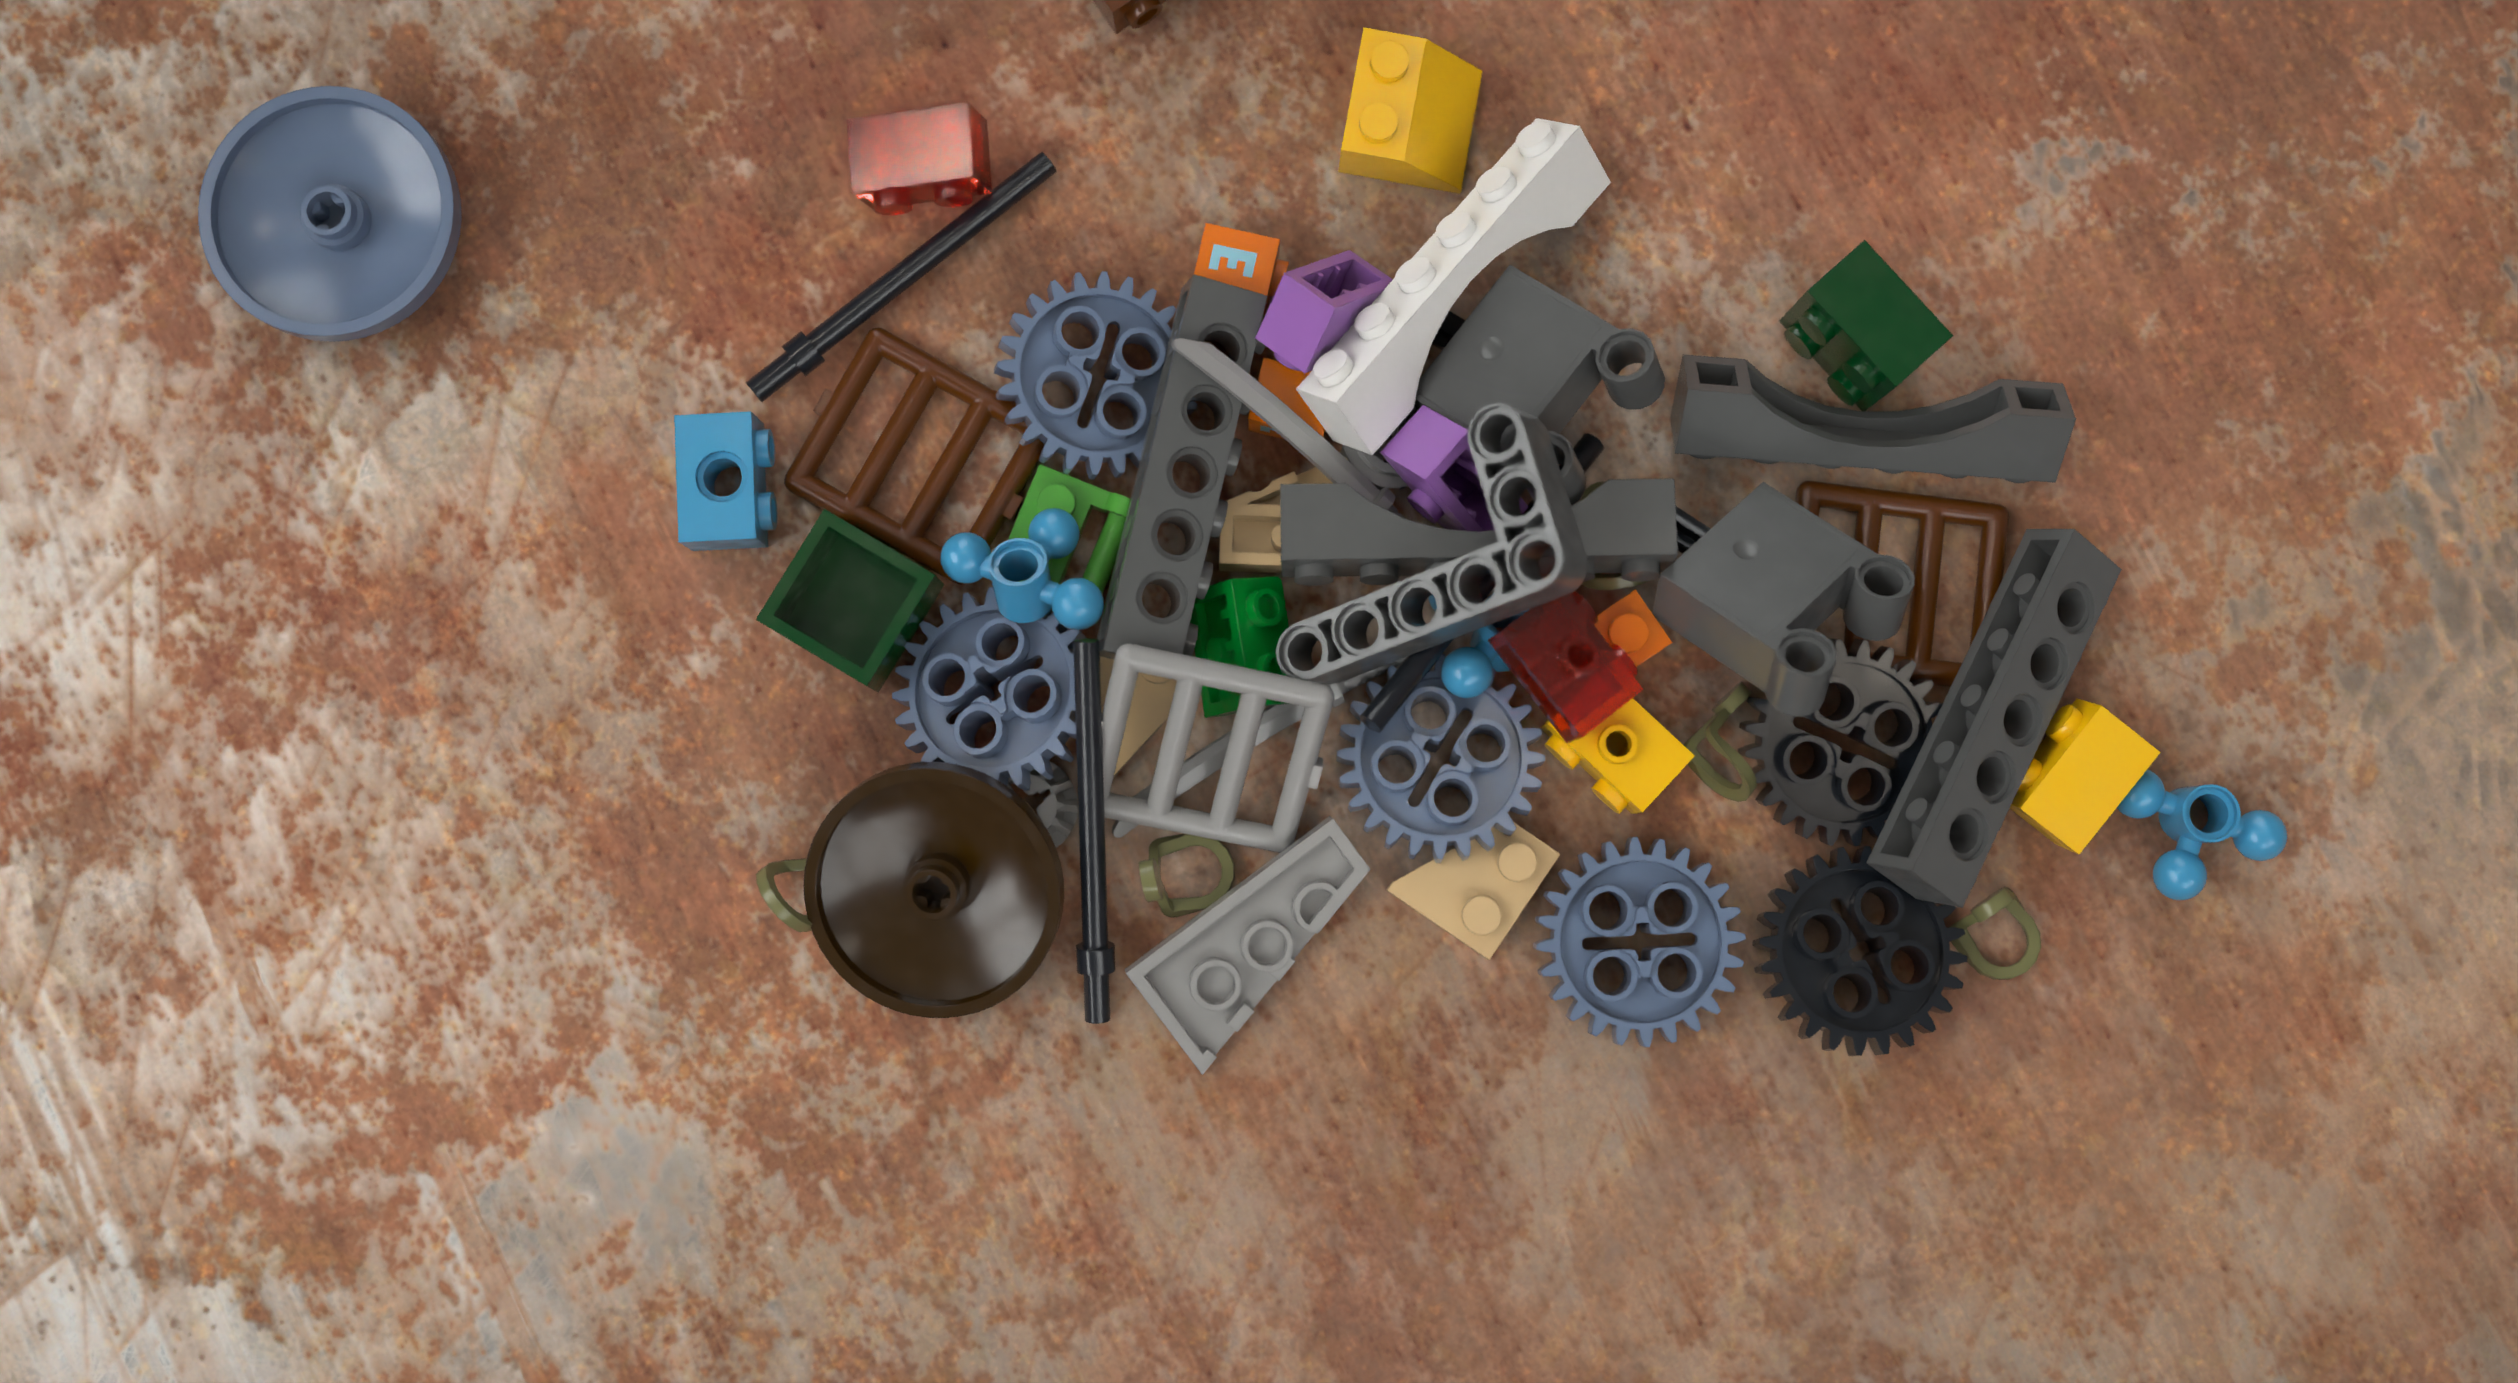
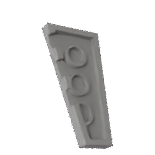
[1125,816,1371,1075]

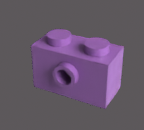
[1255,250,1393,373]
[1380,405,1528,532]

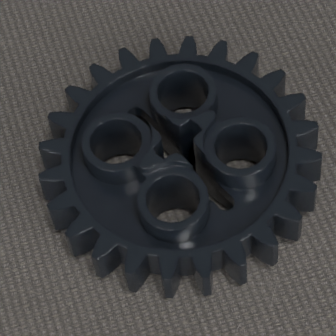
[1738,638,1943,846]
[1752,846,1968,1057]

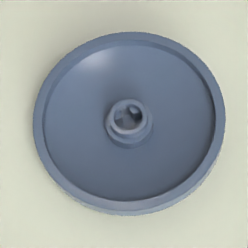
[198,86,462,342]

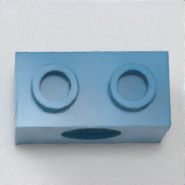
[674,411,777,551]

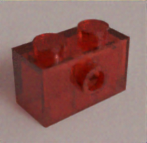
[847,102,992,215]
[1488,592,1644,743]

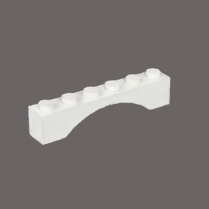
[1296,118,1611,455]

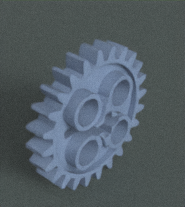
[994,271,1198,480]
[892,587,1087,791]
[1336,654,1545,863]
[1533,837,1746,1047]

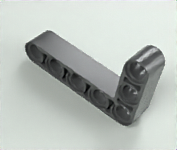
[1276,402,1588,684]

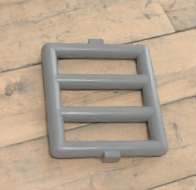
[1101,643,1334,853]

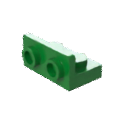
[1190,576,1289,718]

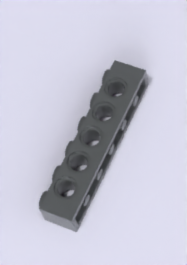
[1097,274,1267,660]
[1866,529,2122,908]

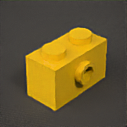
[1540,668,1695,814]
[2010,698,2161,855]

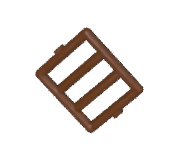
[784,328,1044,585]
[1795,481,2009,687]

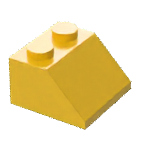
[1338,27,1482,194]

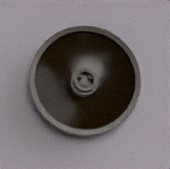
[803,762,1064,1018]

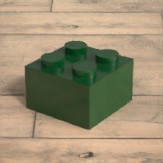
[1779,240,1954,411]
[755,509,945,693]

